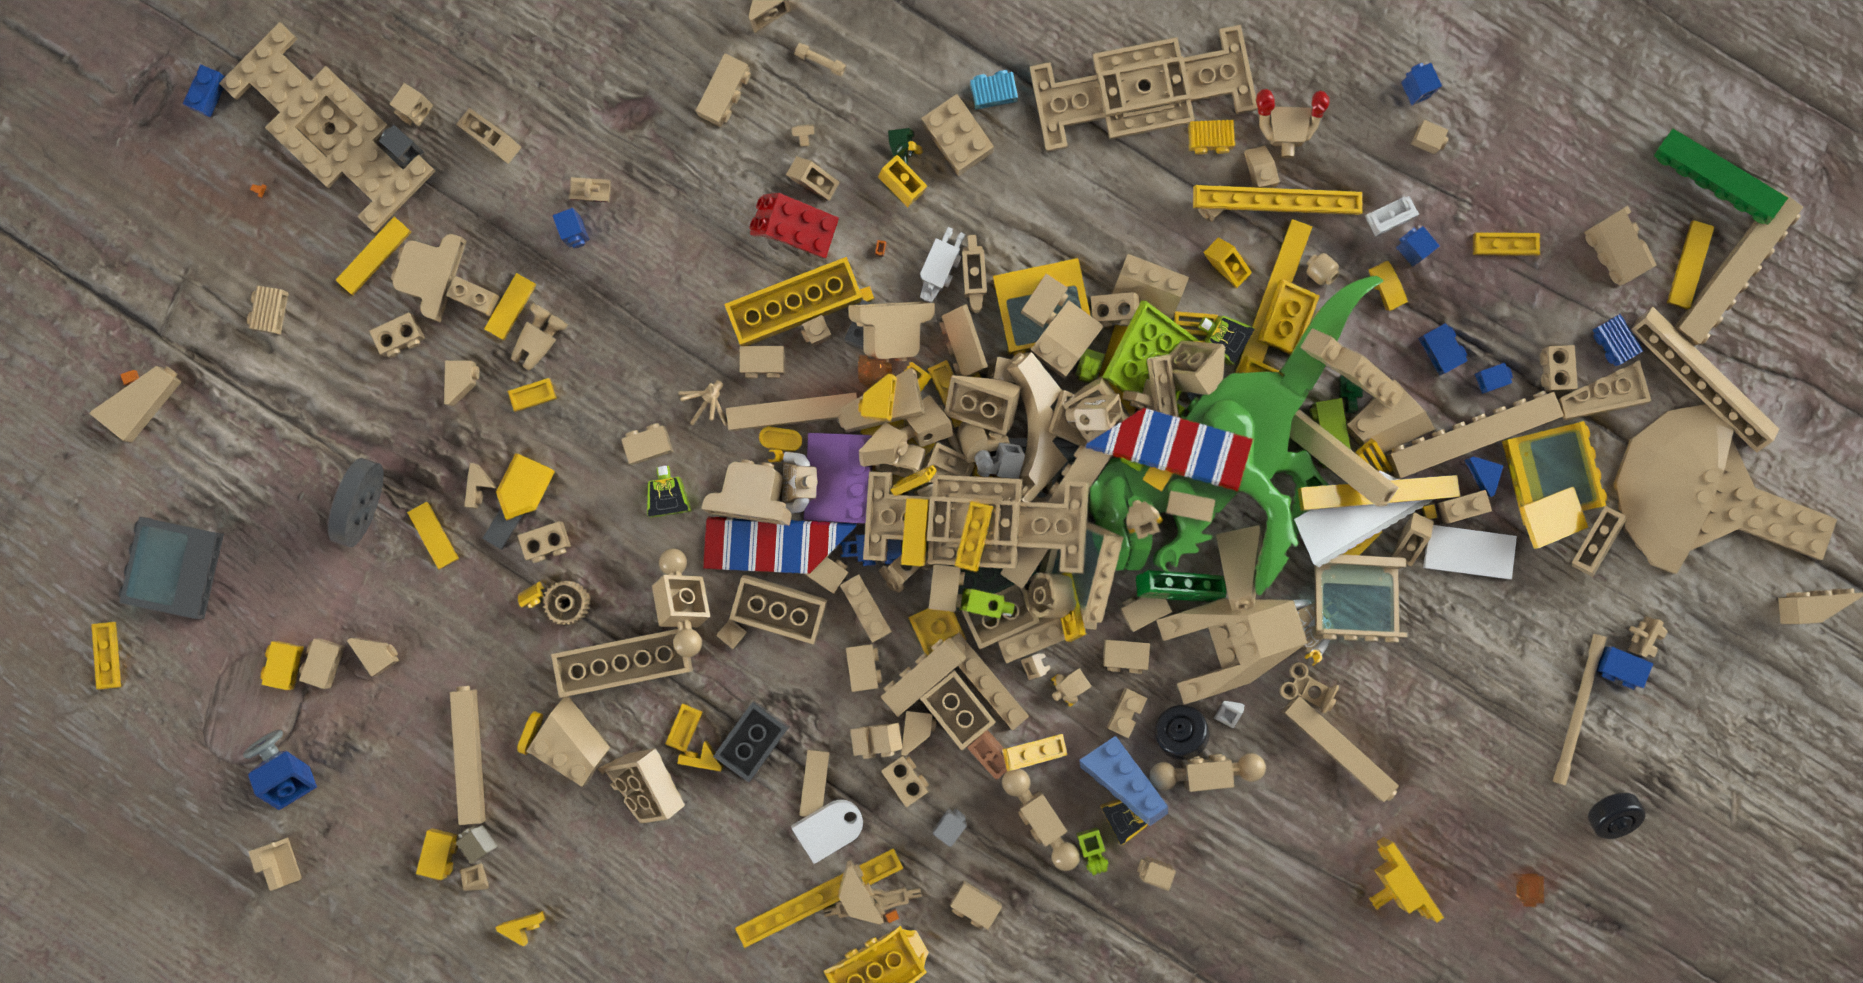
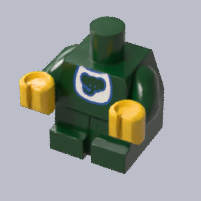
[888,128,923,165]

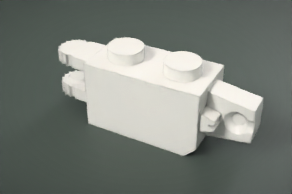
[920,227,965,303]

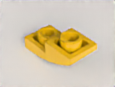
[1369,261,1408,311]
[518,581,544,609]

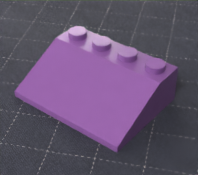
[804,433,872,523]

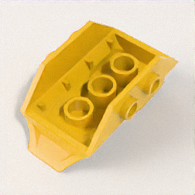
[823,926,929,983]

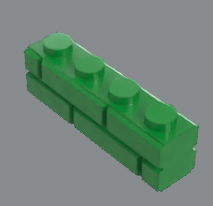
[1136,570,1227,602]

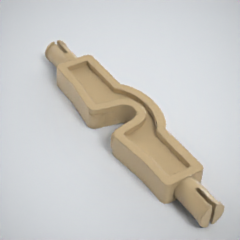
[823,887,922,918]

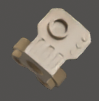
[879,551,934,593]
[1279,662,1339,713]

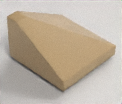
[460,863,489,891]

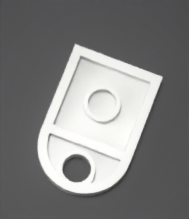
[791,800,863,864]

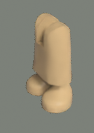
[511,303,568,370]

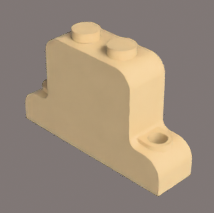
[391,234,466,323]
[848,301,935,363]
[702,460,791,526]

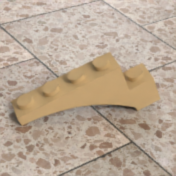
[1300,328,1404,410]

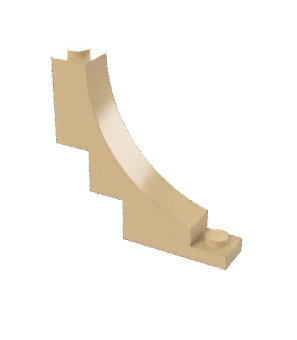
[1007,352,1068,502]

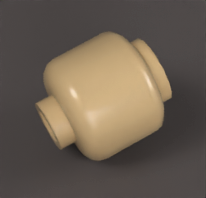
[1307,253,1340,286]

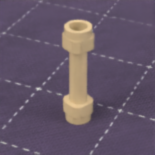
[794,43,846,76]

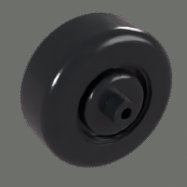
[1155,705,1210,760]
[1588,792,1646,839]

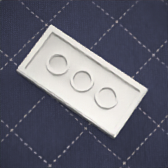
[1423,525,1517,579]

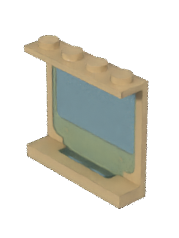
[1039,521,1123,622]
[1314,554,1407,643]

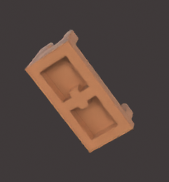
[967,730,1007,780]

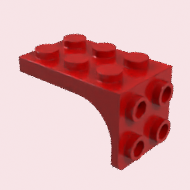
[749,193,839,259]

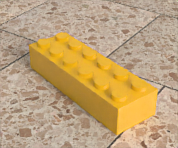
[724,257,863,346]

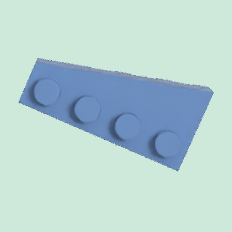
[1079,736,1168,826]

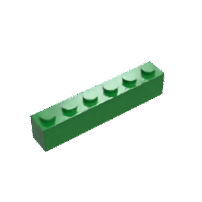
[1654,128,1788,225]

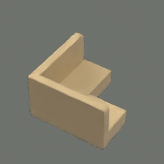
[248,838,302,891]

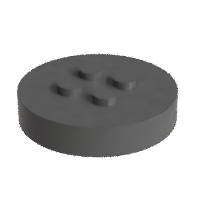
[328,458,384,547]

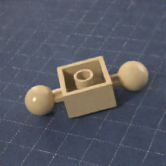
[652,548,710,657]
[1149,753,1266,792]
[1002,769,1080,871]

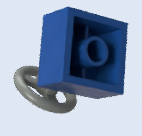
[243,730,317,810]

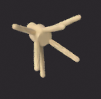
[678,380,728,426]

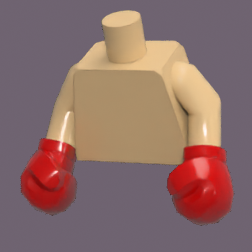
[1256,89,1330,158]

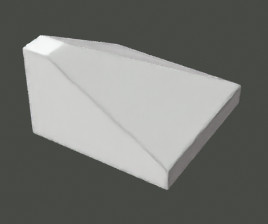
[1214,701,1245,728]

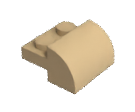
[957,422,1009,463]

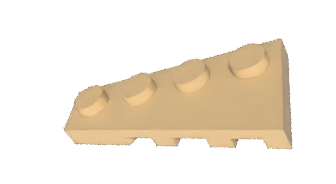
[1558,360,1651,420]

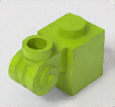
[1075,349,1105,383]
[1076,827,1109,876]

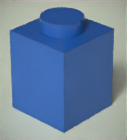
[1475,363,1513,394]

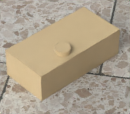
[729,575,828,644]

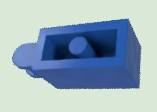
[840,535,902,566]

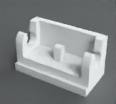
[1365,196,1419,237]

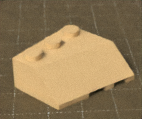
[1584,206,1656,286]
[1346,380,1435,457]
[527,696,610,787]
[598,748,685,823]

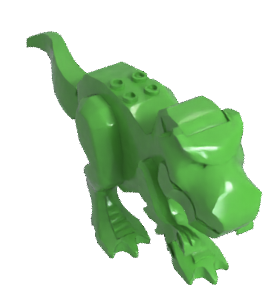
[1088,276,1384,595]

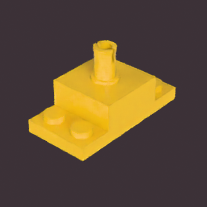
[1369,837,1444,923]

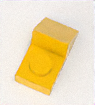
[677,740,724,772]
[496,911,545,946]

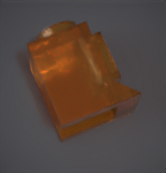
[1513,873,1544,907]

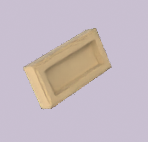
[1166,491,1215,522]

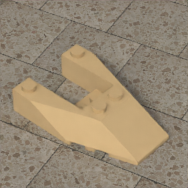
[1157,598,1308,704]

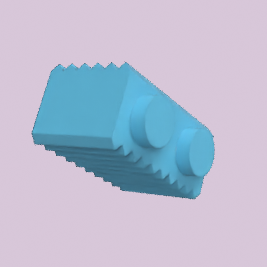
[970,70,1018,110]

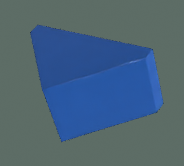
[1464,456,1503,498]

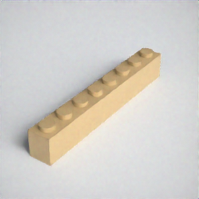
[1674,191,1803,346]
[1630,307,1779,453]
[1386,391,1564,479]
[1000,430,1111,589]

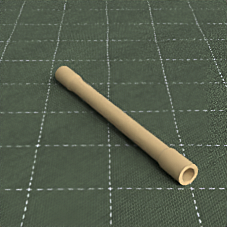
[1552,634,1607,785]

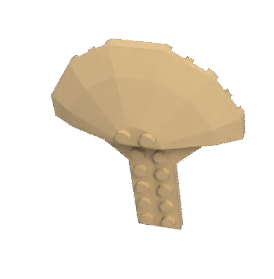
[1613,404,1837,574]

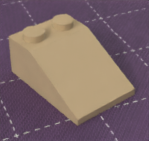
[1029,300,1104,379]
[944,375,1022,435]

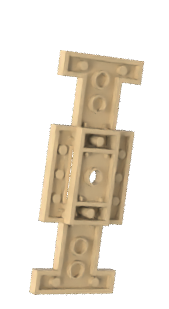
[219,22,435,233]
[1029,25,1258,152]
[863,472,1089,573]

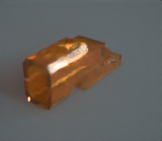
[858,355,893,388]

